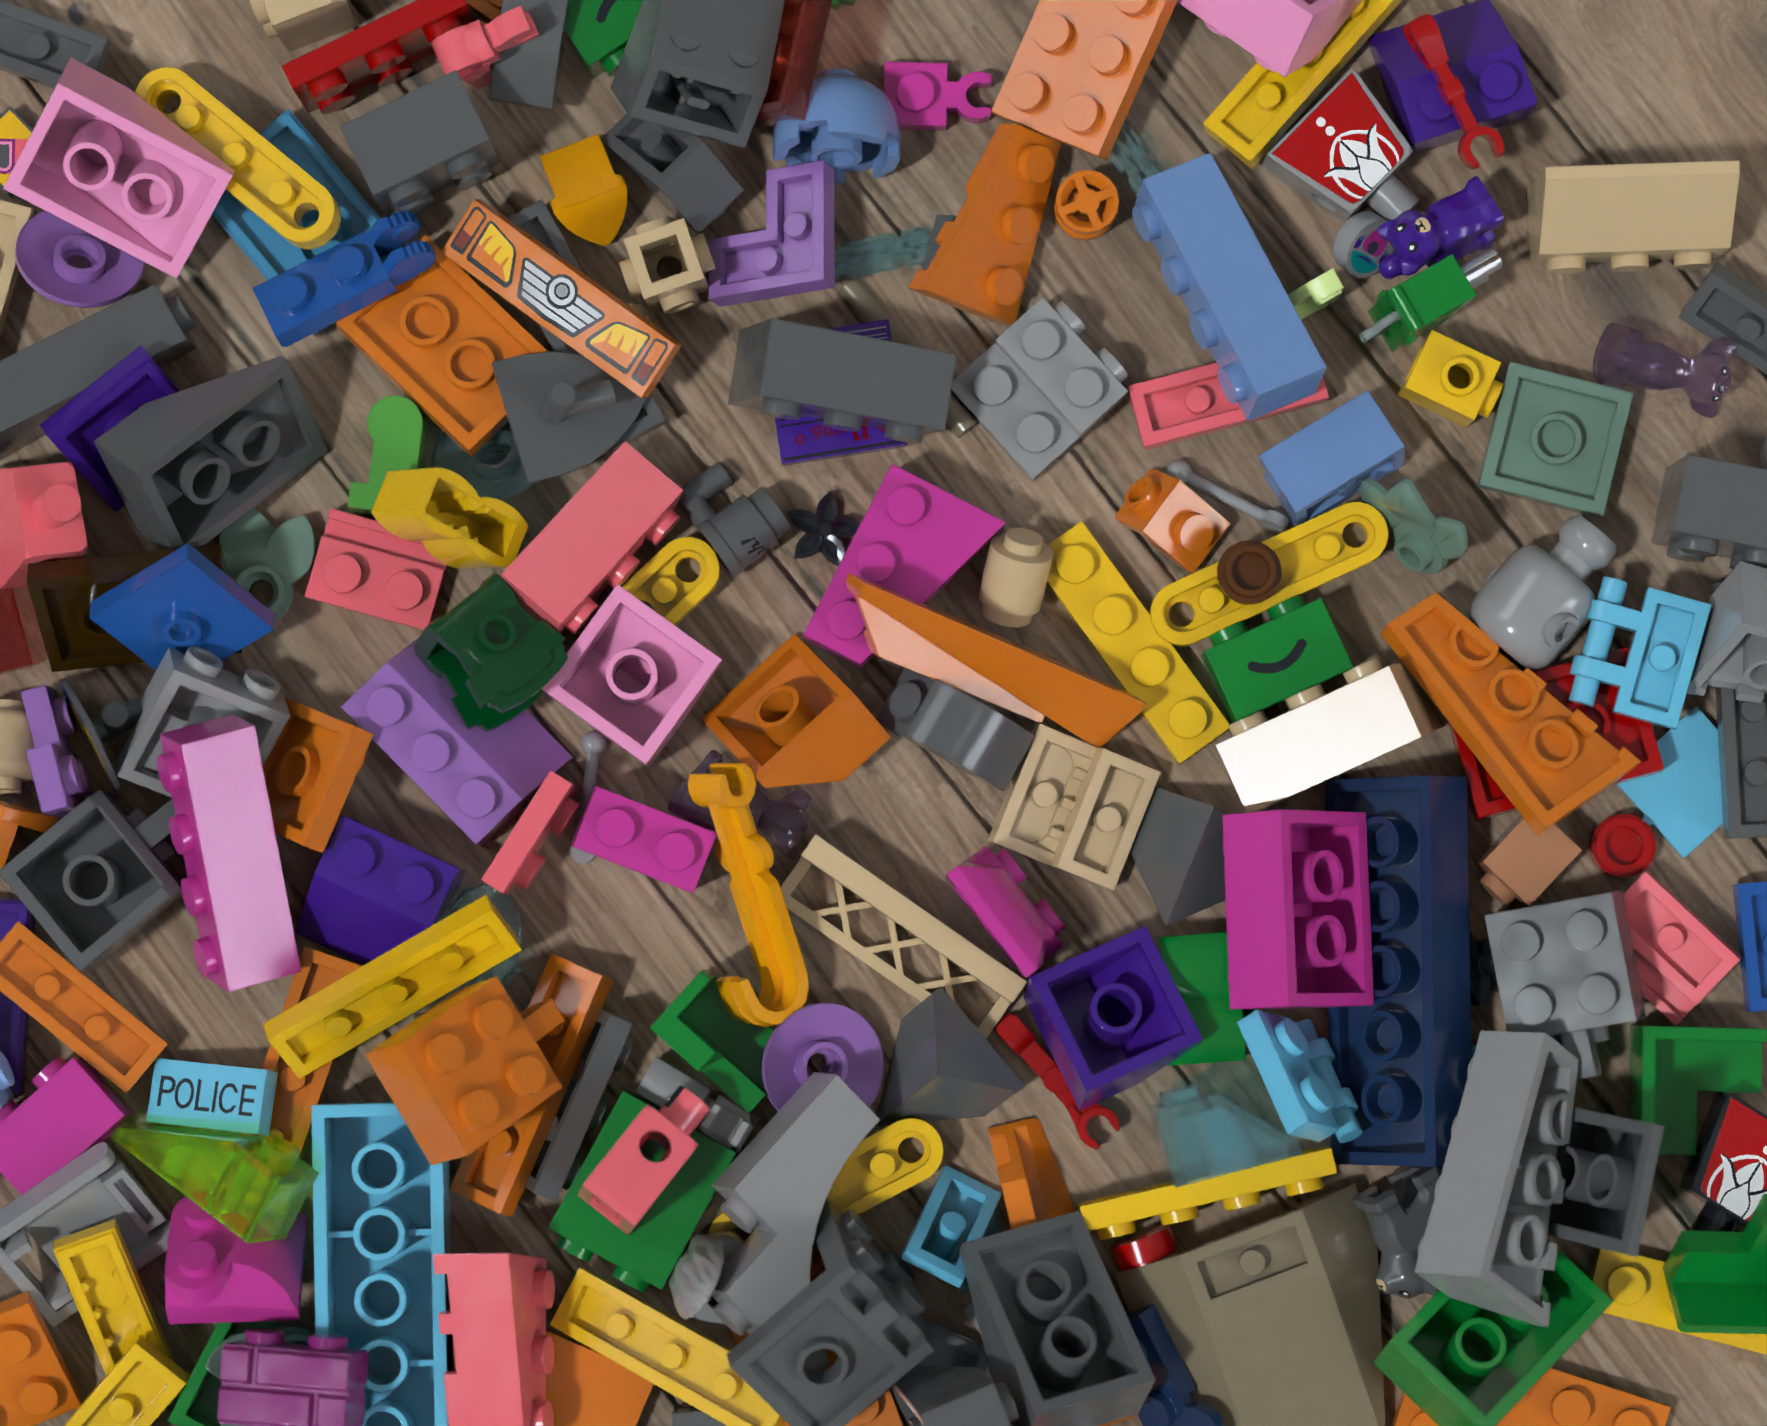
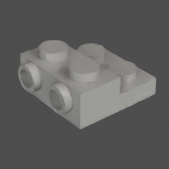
[951,297,1128,482]
[114,646,290,798]

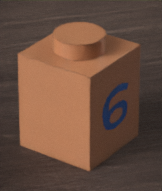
[1474,814,1582,907]

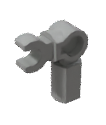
[636,1057,760,1153]

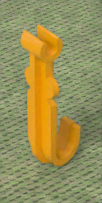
[688,763,809,1027]

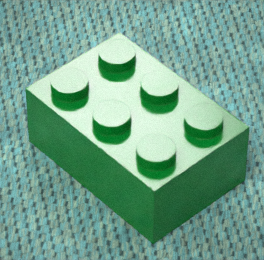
[1373,1239,1613,1426]

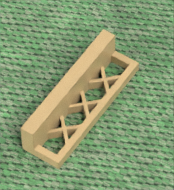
[780,834,1027,1039]

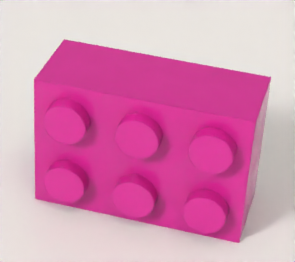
[1222,809,1374,1009]

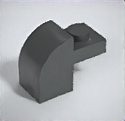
[876,667,1035,792]

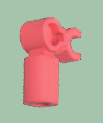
[431,6,540,89]

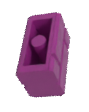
[217,1329,368,1426]

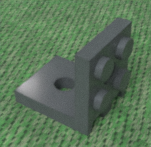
[727,1198,935,1426]

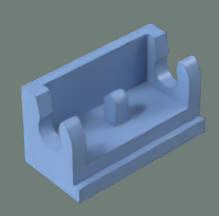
[1259,390,1405,527]

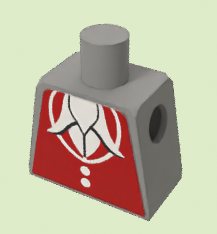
[1262,68,1420,223]

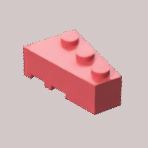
[501,441,683,638]
[433,1253,555,1426]

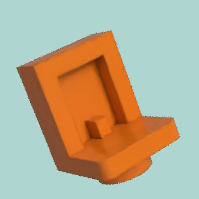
[1115,469,1231,574]

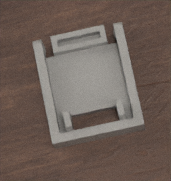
[0,1142,170,1328]

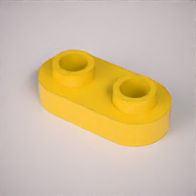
[621,537,720,626]

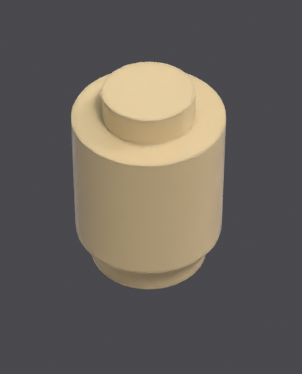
[978,527,1053,628]

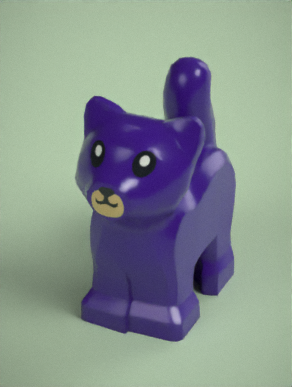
[1377,176,1504,279]

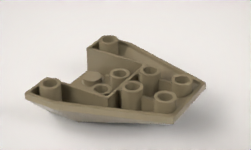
[1114,1183,1385,1426]

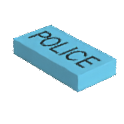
[146,1058,278,1136]

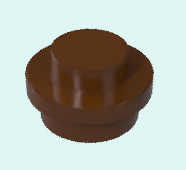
[1217,540,1282,605]

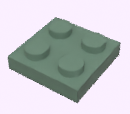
[1476,362,1633,518]

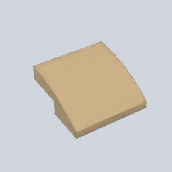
[987,723,1161,891]

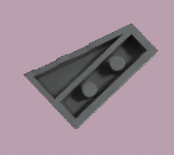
[728,318,957,443]

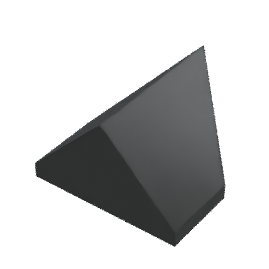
[1130,787,1229,926]
[875,986,1024,1126]

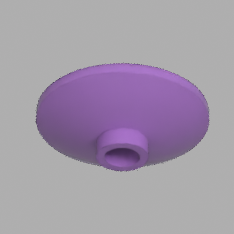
[15,210,144,308]
[762,1003,884,1112]

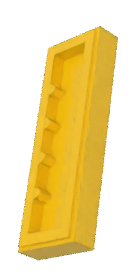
[53,1219,184,1397]

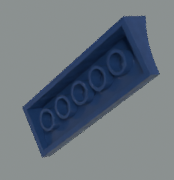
[1325,775,1472,1167]

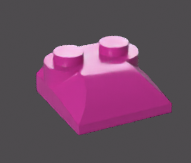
[945,845,1066,978]
[165,1191,308,1324]

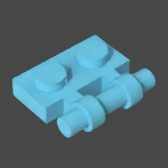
[1569,576,1712,730]
[1237,1009,1362,1143]

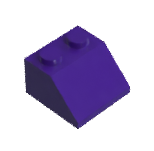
[1368,0,1537,156]
[295,815,466,965]
[1023,925,1203,1111]

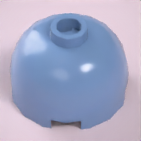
[773,68,901,184]

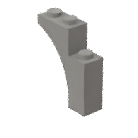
[711,1072,880,1372]

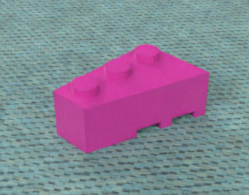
[803,464,1006,669]

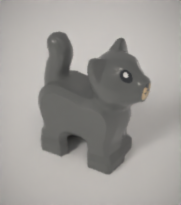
[1352,1166,1441,1299]

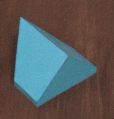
[900,1165,1003,1292]

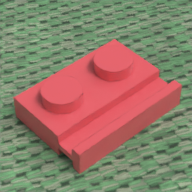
[304,508,447,631]
[481,770,580,895]
[1623,869,1741,1026]

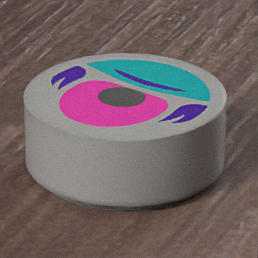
[1333,211,1394,278]

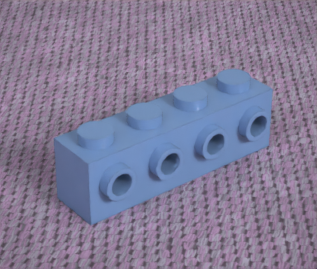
[1132,153,1327,421]

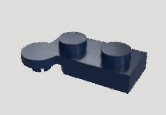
[1126,1304,1225,1426]

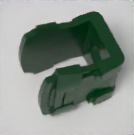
[414,573,568,732]

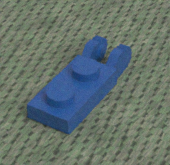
[252,210,436,347]

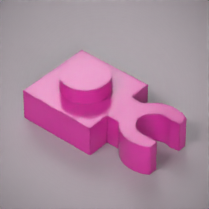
[884,62,992,131]

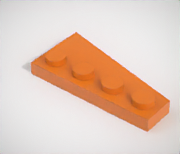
[1380,592,1641,836]

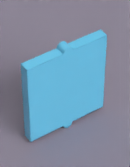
[1616,706,1723,858]

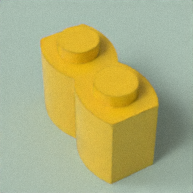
[371,468,528,569]

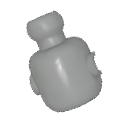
[1469,515,1617,670]

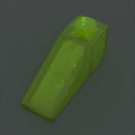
[111,1124,319,1244]

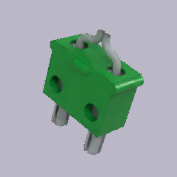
[1359,249,1502,352]

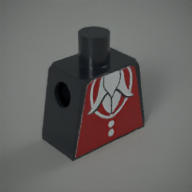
[1680,1092,1767,1232]

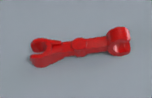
[1403,14,1504,170]
[994,1013,1120,1149]

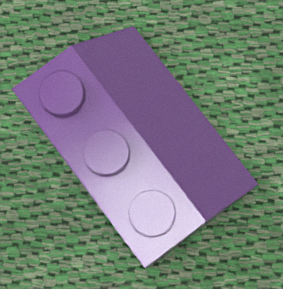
[341,638,573,847]

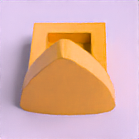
[539,134,627,246]

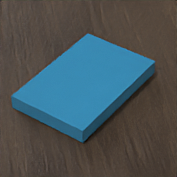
[212,109,404,337]

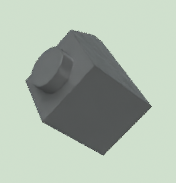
[601,114,744,234]

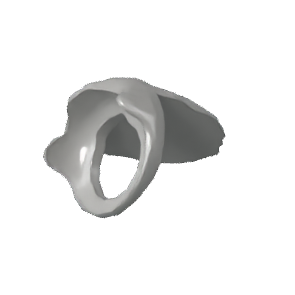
[669,1230,744,1324]

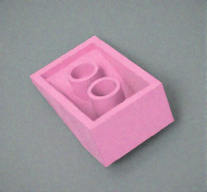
[3,57,235,279]

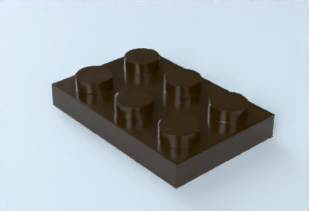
[27,544,242,672]

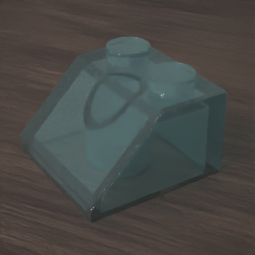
[1147,1083,1302,1188]

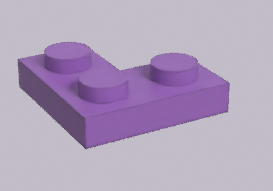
[708,160,835,307]
[21,685,93,818]

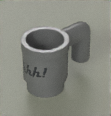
[678,462,792,578]

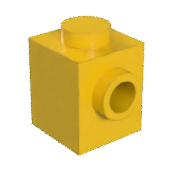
[1398,330,1504,428]

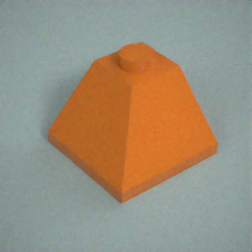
[701,634,891,788]

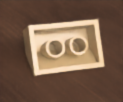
[1527,160,1740,274]

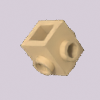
[619,217,716,314]

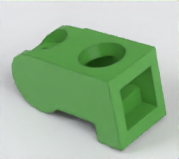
[348,395,428,515]

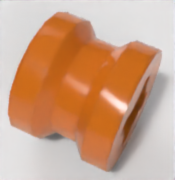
[1054,170,1119,241]

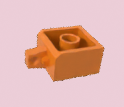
[365,976,565,1166]

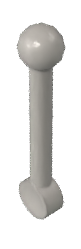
[1167,460,1289,534]
[570,731,606,864]

